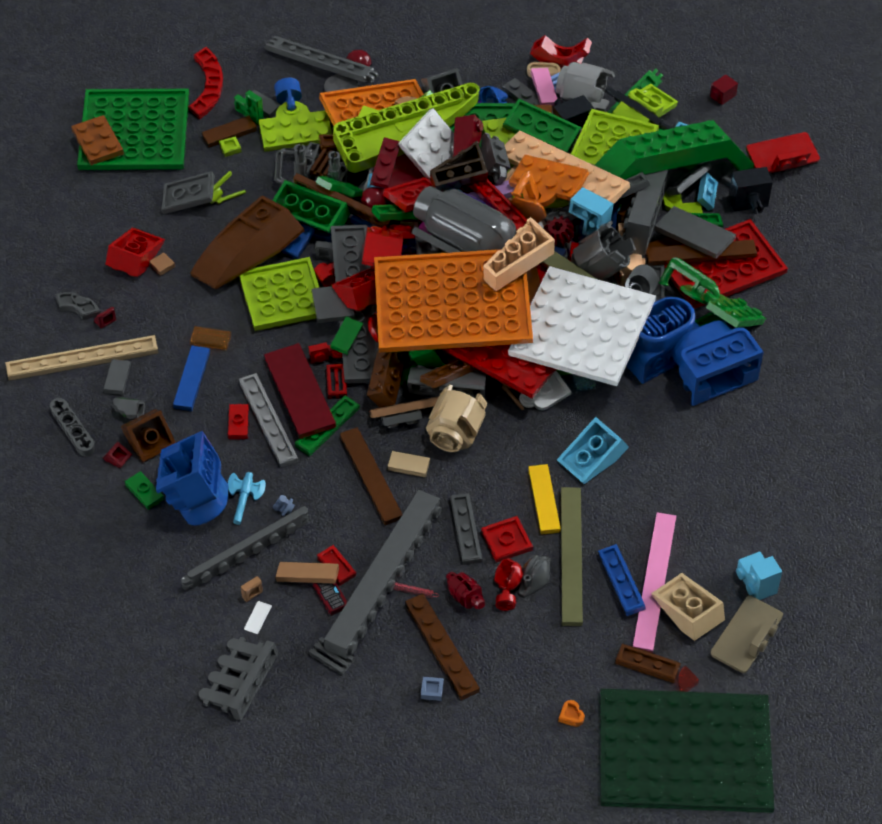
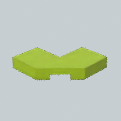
[663,192,703,213]

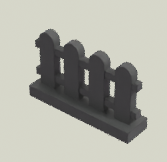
[199,637,278,721]

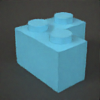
[569,187,614,236]
[736,552,782,600]

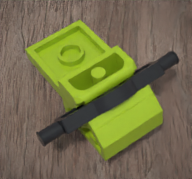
[605,84,678,130]

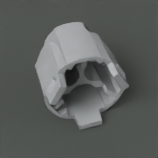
[556,62,615,112]

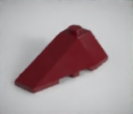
[453,114,483,190]

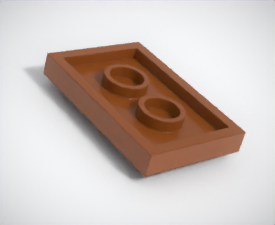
[71,115,124,165]

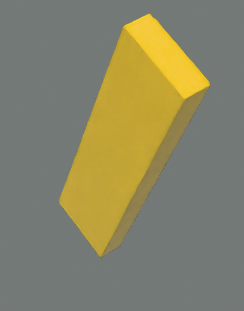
[528,464,561,534]

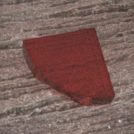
[678,665,699,694]

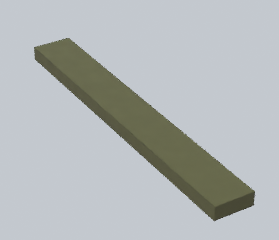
[561,487,583,626]

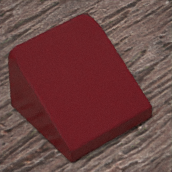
[94,307,116,328]
[103,442,132,468]

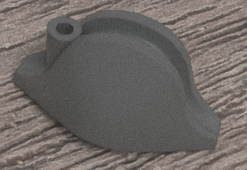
[518,555,551,598]

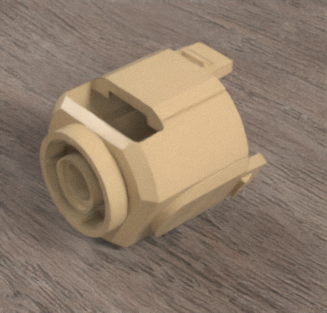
[426,384,487,452]

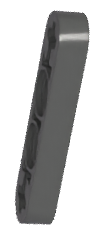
[50,398,95,456]

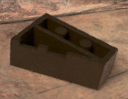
[430,141,488,192]

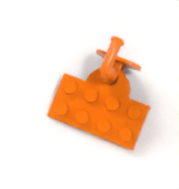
[509,155,589,223]

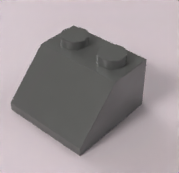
[421,68,463,94]

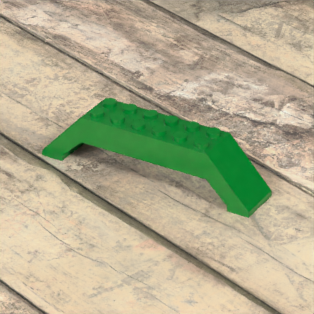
[594,120,754,180]

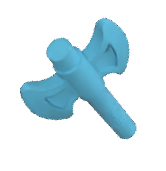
[228,472,266,525]

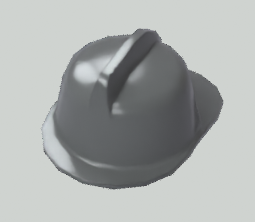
[624,264,658,294]

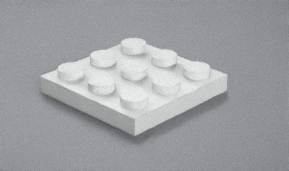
[398,108,454,180]

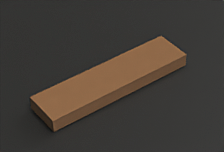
[369,396,439,418]

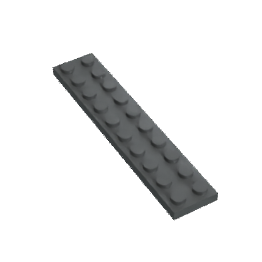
[331,225,379,384]

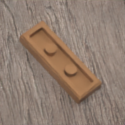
[276,562,339,584]

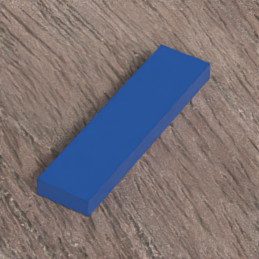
[173,346,210,411]
[598,544,646,616]

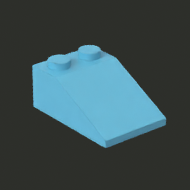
[557,417,629,484]

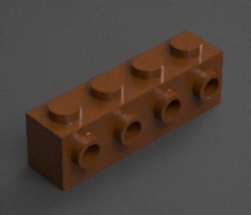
[367,347,407,407]

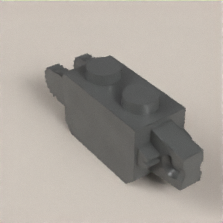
[480,133,511,185]

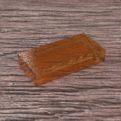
[190,326,231,350]

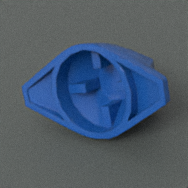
[478,86,508,103]

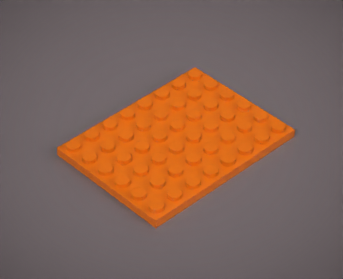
[374,249,533,353]

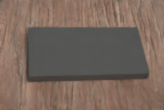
[654,206,736,259]

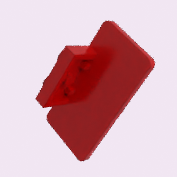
[745,132,820,173]

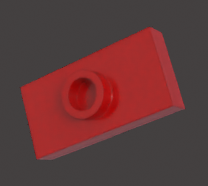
[228,404,249,439]

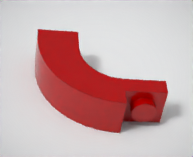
[530,35,592,69]

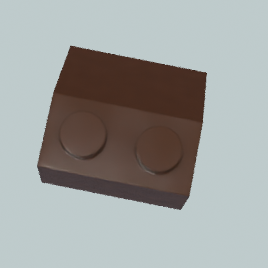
[121,409,176,462]

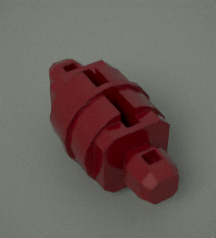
[446,572,485,609]

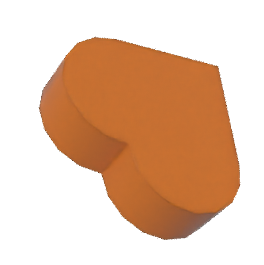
[558,700,585,727]

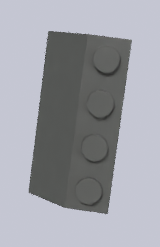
[407,365,487,399]

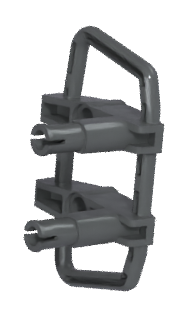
[274,142,370,199]

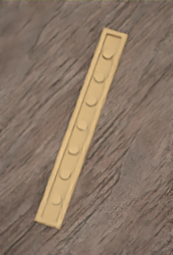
[5,335,158,381]

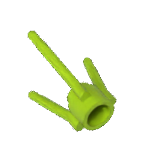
[210,171,246,204]

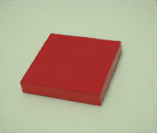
[481,516,533,563]

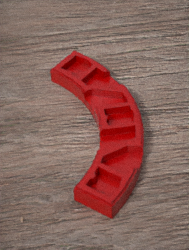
[188,47,223,119]

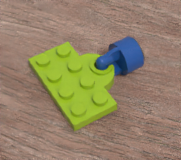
[259,77,332,152]

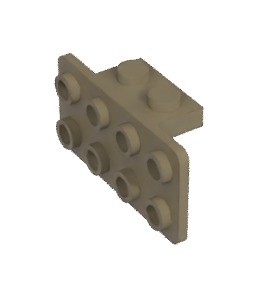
[710,596,783,673]

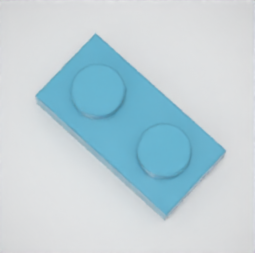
[697,172,718,211]

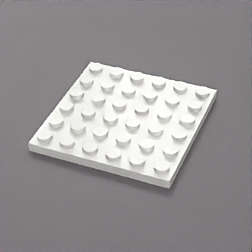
[508,266,656,386]

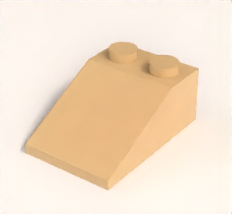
[652,573,725,641]

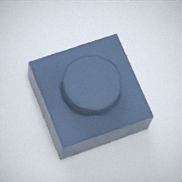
[421,677,444,701]

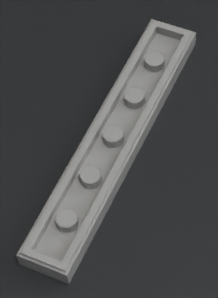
[239,373,298,468]

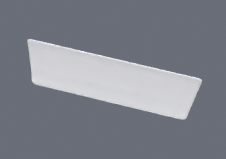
[244,601,272,634]

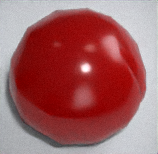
[494,558,523,591]

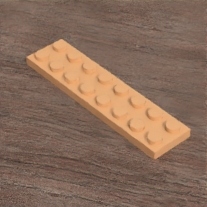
[505,131,630,203]

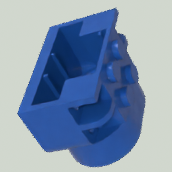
[626,297,700,384]
[671,320,763,406]
[156,431,229,526]

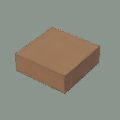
[149,253,175,276]
[241,576,263,602]

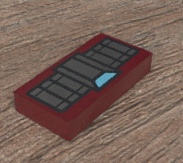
[313,583,347,615]

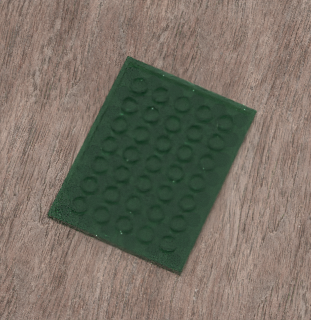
[600,688,774,813]

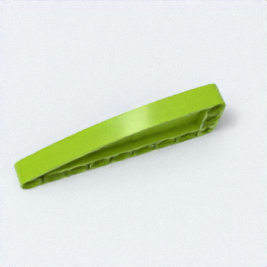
[333,83,480,173]

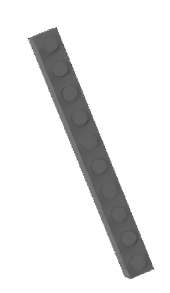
[324,490,441,660]

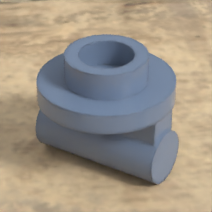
[273,495,295,516]

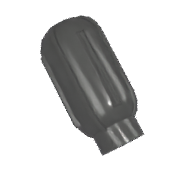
[413,186,516,252]

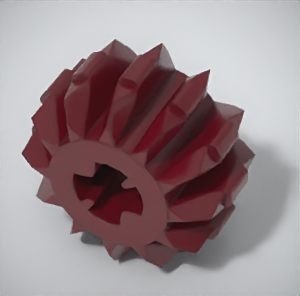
[543,216,574,247]

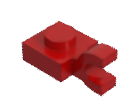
[308,342,342,363]

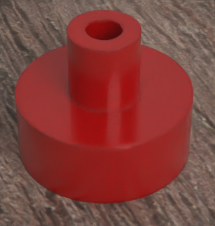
[495,589,516,611]

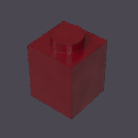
[710,74,738,105]

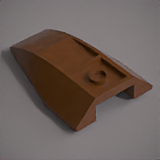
[190,195,304,289]

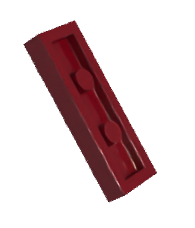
[370,137,400,189]

